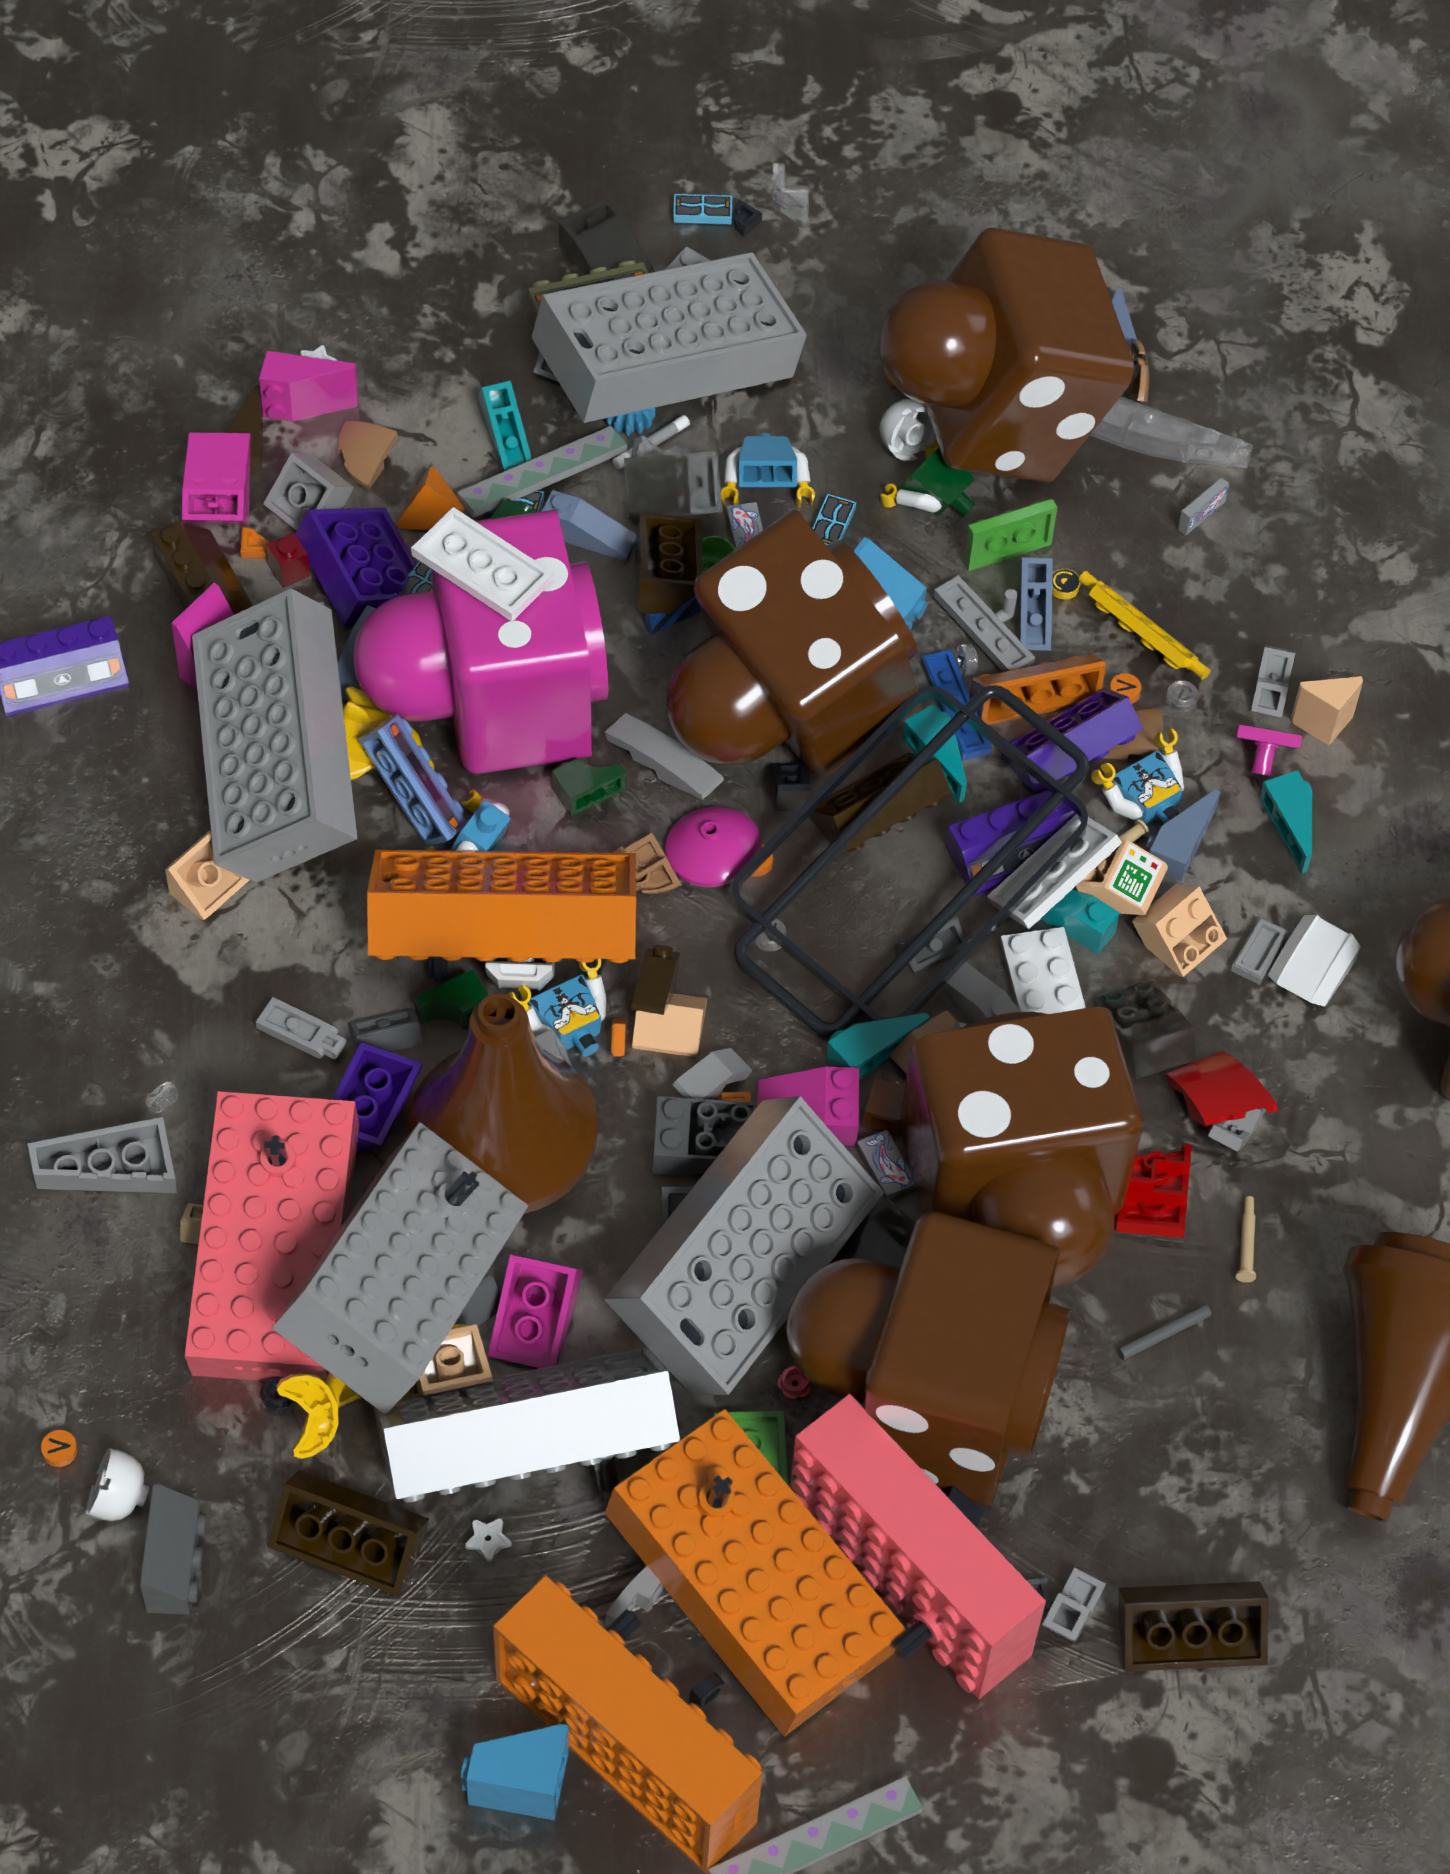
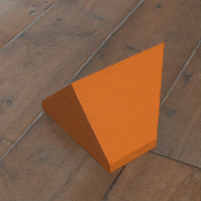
[395,466,465,530]

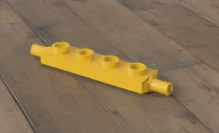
[1079,571,1211,680]

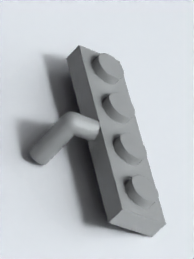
[934,575,1035,672]

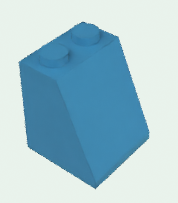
[854,537,928,631]
[461,1724,569,1820]

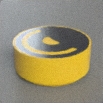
[1052,569,1080,600]

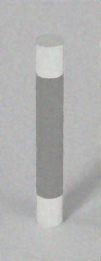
[613,415,690,470]

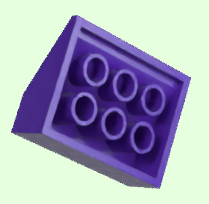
[295,508,417,626]

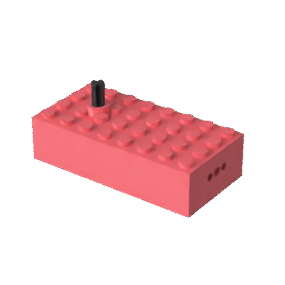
[185,1091,359,1381]
[790,1394,1046,1699]

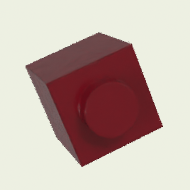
[266,532,310,588]

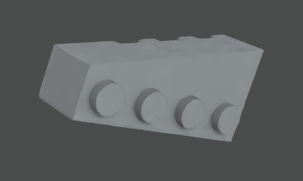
[28,1117,177,1193]

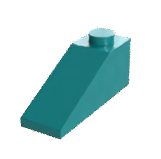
[478,381,532,472]
[902,703,967,803]
[1259,770,1313,874]
[1041,890,1120,955]
[826,1013,930,1080]

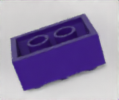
[332,1042,423,1154]

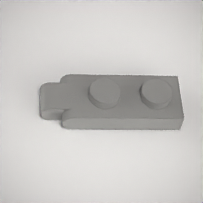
[256,997,347,1059]

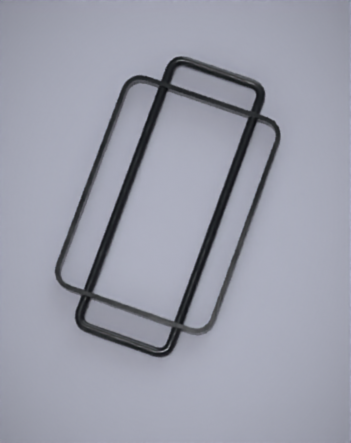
[732,685,1089,1036]

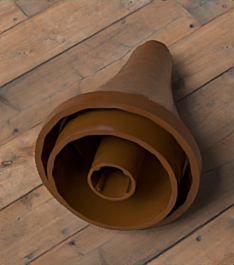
[408,993,598,1214]
[1343,1232,1450,1522]

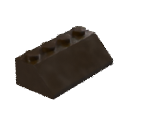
[635,512,703,614]
[151,522,253,615]
[809,752,952,852]
[267,1470,430,1596]
[1118,1581,1268,1672]

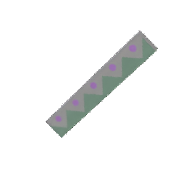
[457,426,627,518]
[708,1776,923,1874]

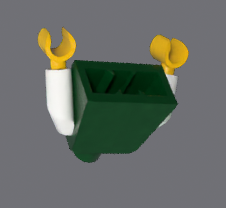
[880,439,976,517]

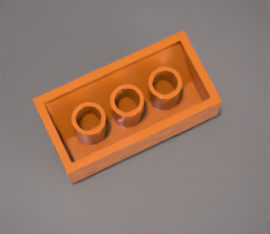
[970,654,1106,725]

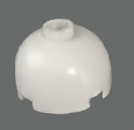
[879,399,936,461]
[86,1448,149,1521]

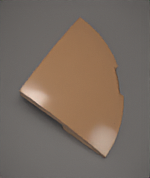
[1128,338,1149,402]
[338,421,398,489]
[1103,709,1163,761]
[611,833,682,894]

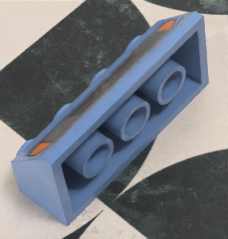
[357,715,467,846]

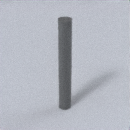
[1117,1304,1211,1360]

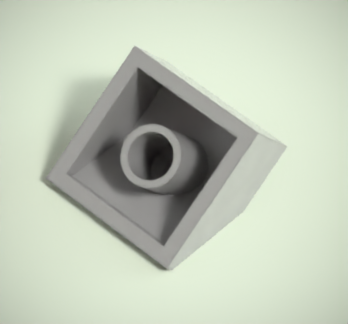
[263,453,354,530]

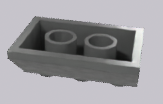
[140,1484,207,1615]

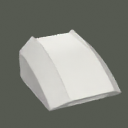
[1268,915,1361,1007]
[485,957,555,991]

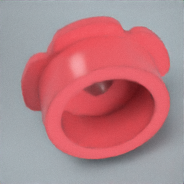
[778,1366,811,1399]

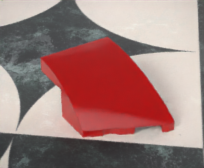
[1166,1050,1278,1126]
[1116,1144,1192,1238]

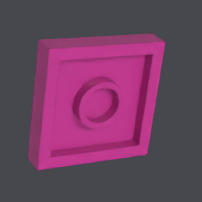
[1234,725,1302,776]

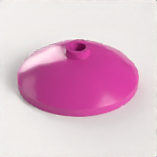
[665,806,761,887]

